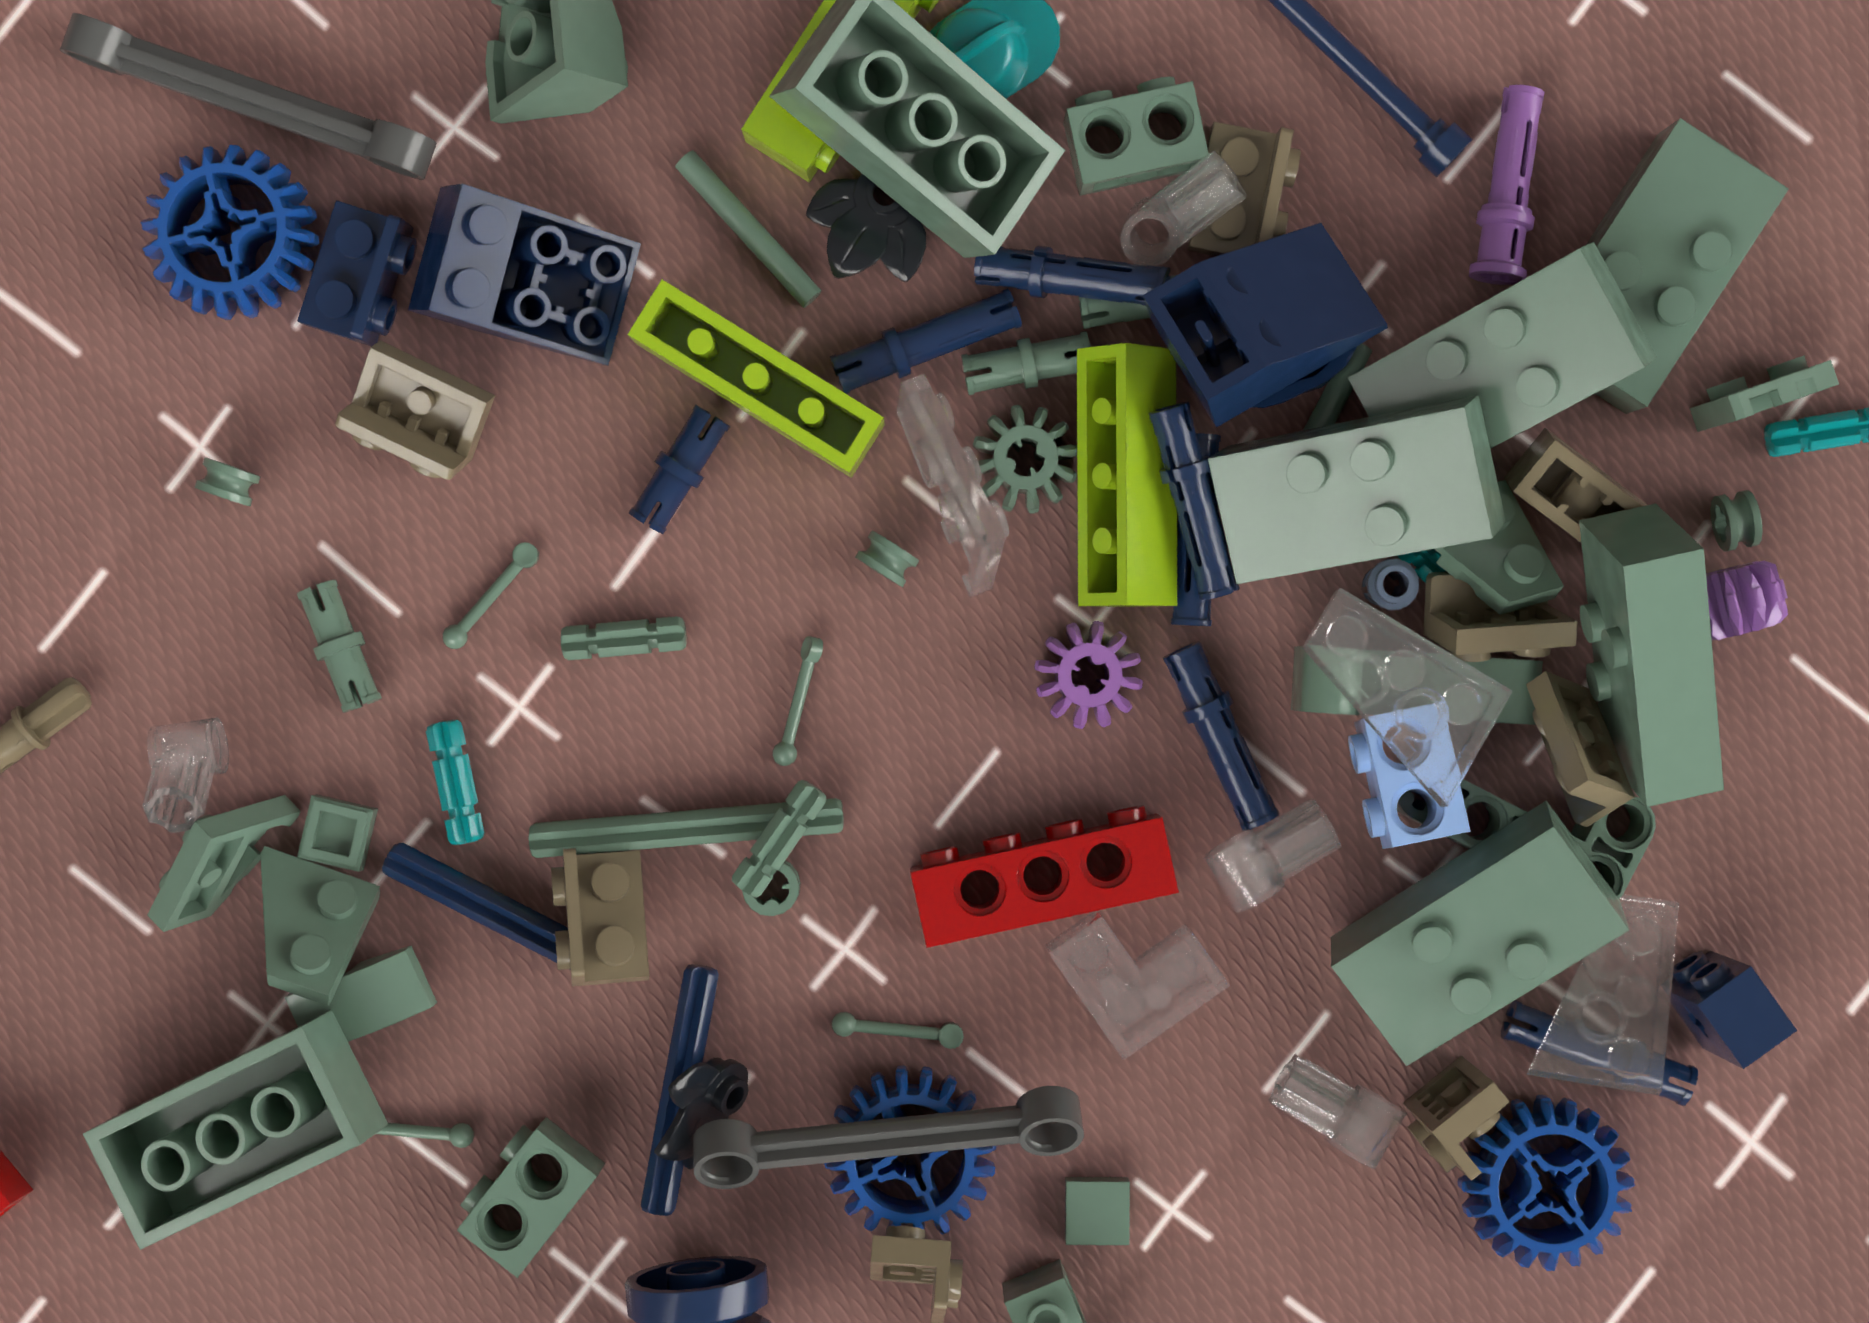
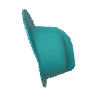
[930,0,1060,99]

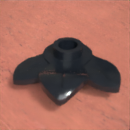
[806,174,926,282]
[654,1057,748,1170]

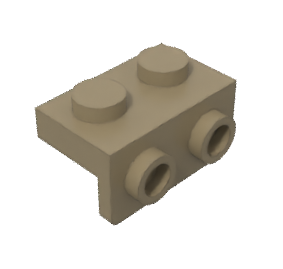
[335,340,495,480]
[1423,571,1578,662]
[870,1226,963,1323]

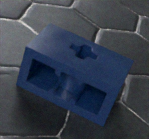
[1659,951,1797,1069]

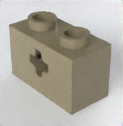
[1504,428,1647,542]

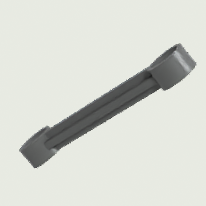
[60,13,437,180]
[693,1086,1084,1189]

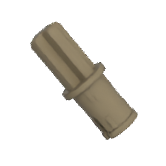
[0,677,92,776]

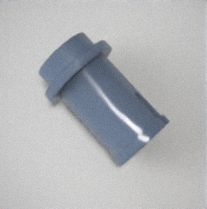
[1362,559,1419,610]

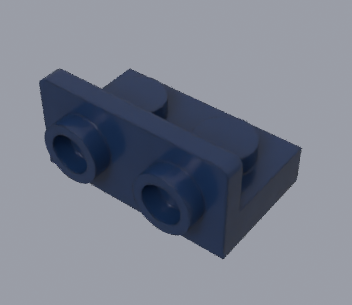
[297,200,417,347]

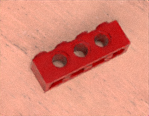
[910,805,1179,948]

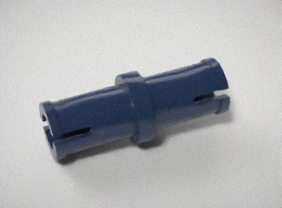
[628,404,731,534]

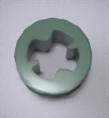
[194,457,261,506]
[1710,490,1763,552]
[855,530,919,588]
[742,860,801,916]

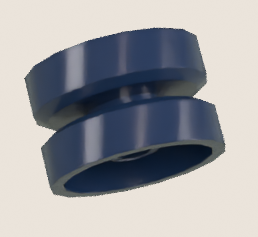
[625,1256,772,1323]

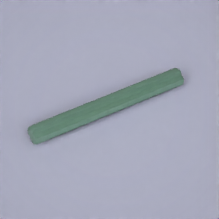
[528,798,844,858]

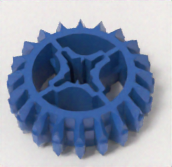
[140,145,320,320]
[824,1065,996,1234]
[1458,1095,1636,1271]

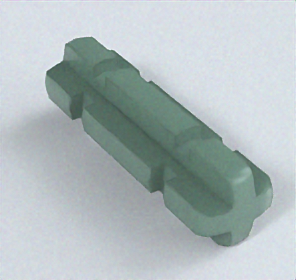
[560,616,687,660]
[732,780,826,898]

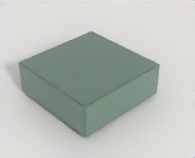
[297,794,378,872]
[1065,1177,1130,1245]

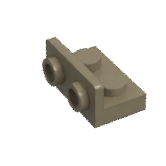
[1187,122,1301,256]
[1526,671,1635,827]
[551,848,650,987]
[1403,1055,1510,1181]

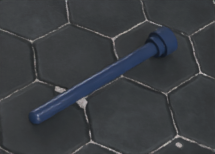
[1268,0,1473,178]

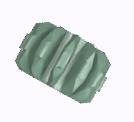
[971,405,1077,514]

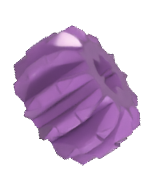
[1706,560,1788,640]
[1034,621,1143,729]

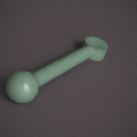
[442,542,539,649]
[772,636,823,766]
[831,1012,964,1049]
[376,1123,474,1148]

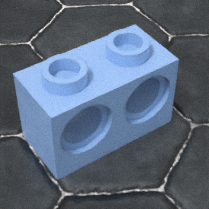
[1348,702,1471,849]

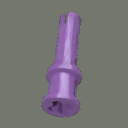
[1469,85,1545,285]

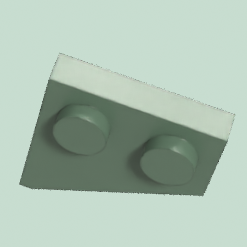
[1689,355,1839,432]
[1435,480,1564,615]
[147,795,301,932]
[260,846,380,1006]

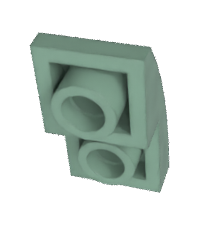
[284,946,437,1042]

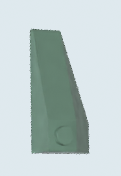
[485,0,628,124]

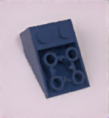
[408,183,641,366]
[1143,223,1388,428]

